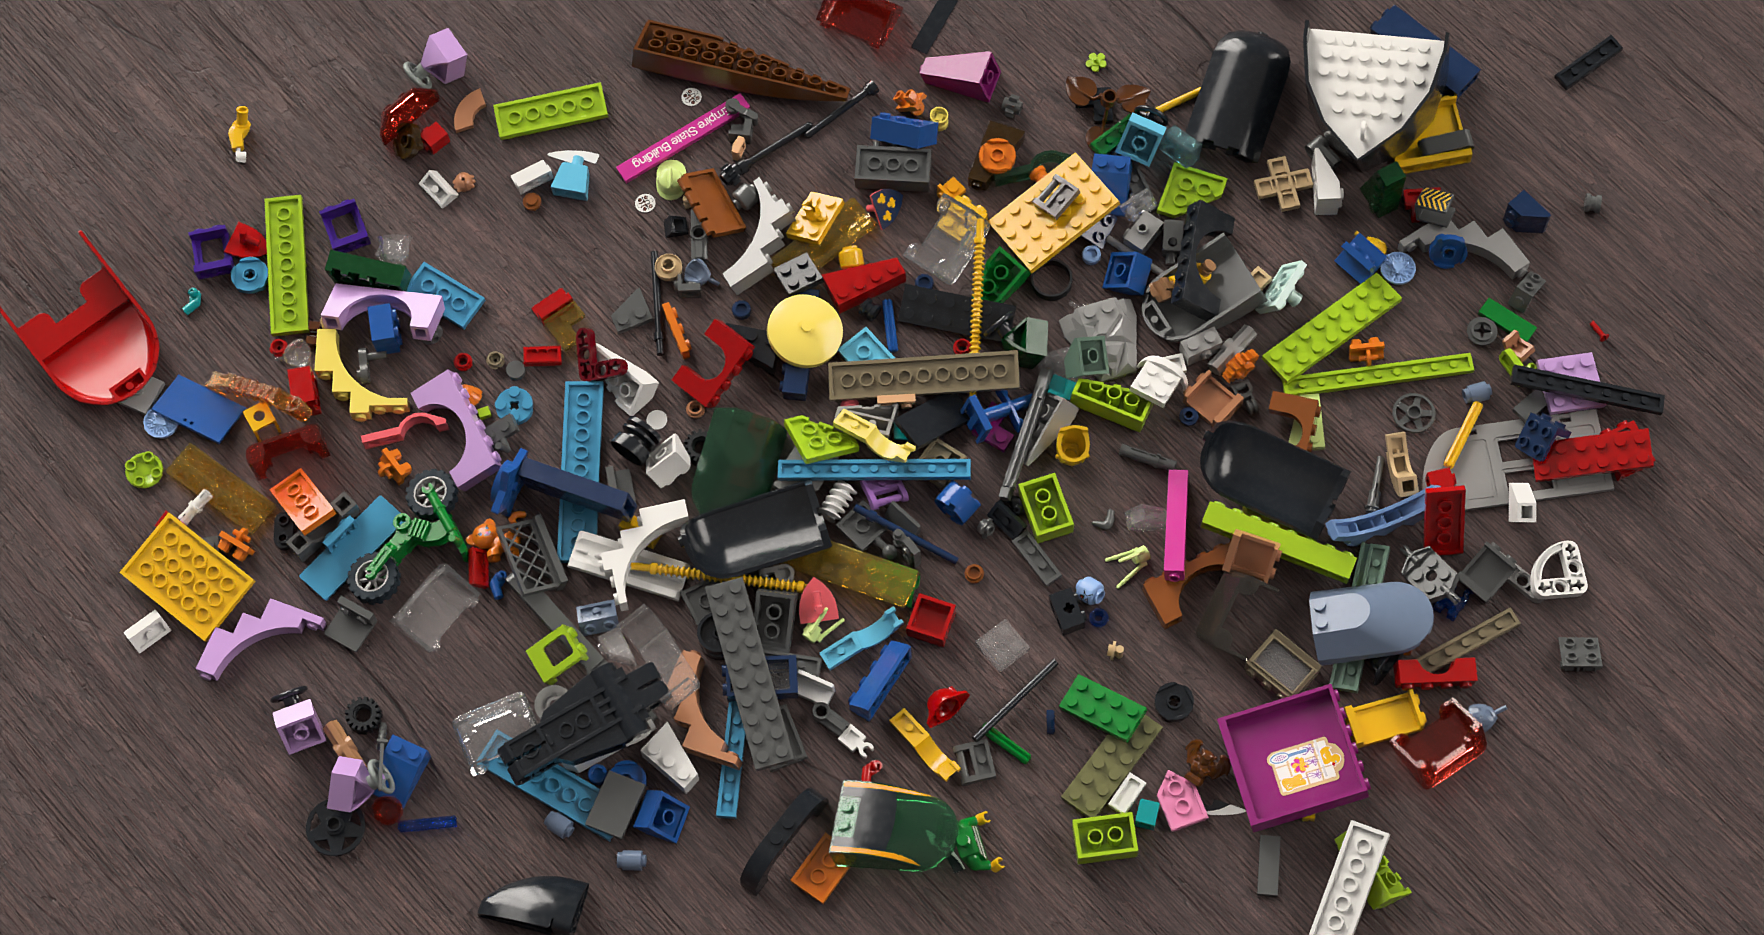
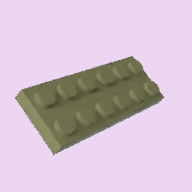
[1061,715,1163,818]

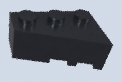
[726,323,779,376]

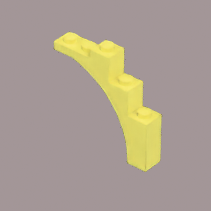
[315,329,410,422]

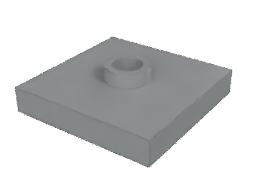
[118,377,165,415]

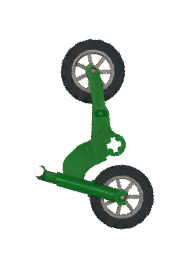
[347,469,469,605]

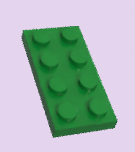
[1059,674,1147,743]

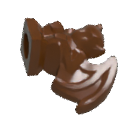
[1184,739,1231,787]

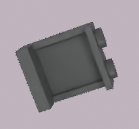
[1458,541,1518,603]

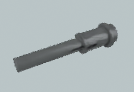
[1364,456,1385,514]

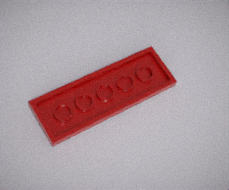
[1533,428,1654,482]

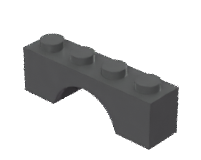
[286,491,361,563]

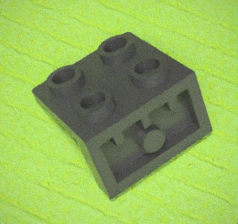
[324,596,378,652]

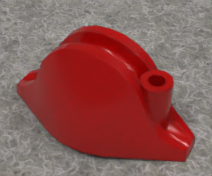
[927,686,970,728]

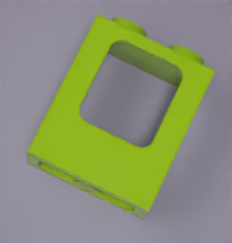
[526,624,589,685]

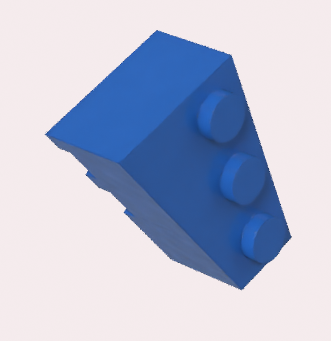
[870,113,939,149]

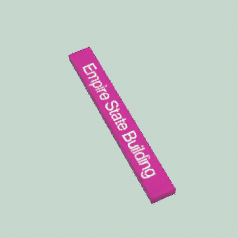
[616,93,750,184]

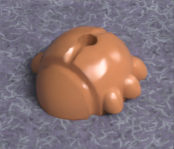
[453,172,476,192]

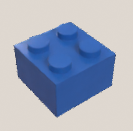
[368,303,403,354]

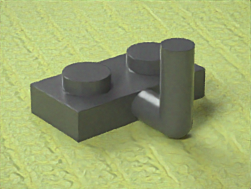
[484,413,520,453]

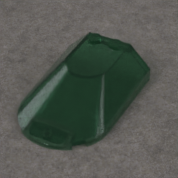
[691,408,788,514]

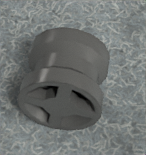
[1583,193,1602,214]

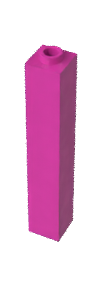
[1164,470,1189,582]

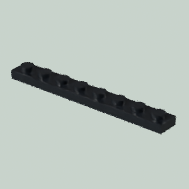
[1510,364,1665,415]

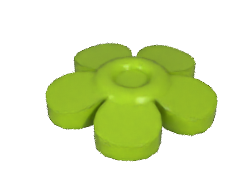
[1086,53,1107,72]

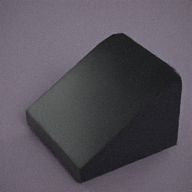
[664,215,688,238]

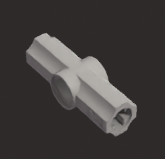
[1207,324,1257,376]

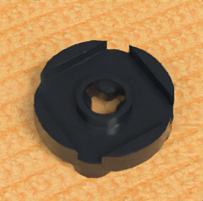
[1154,682,1194,723]

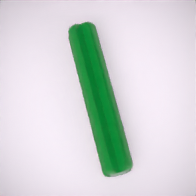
[981,723,1031,764]

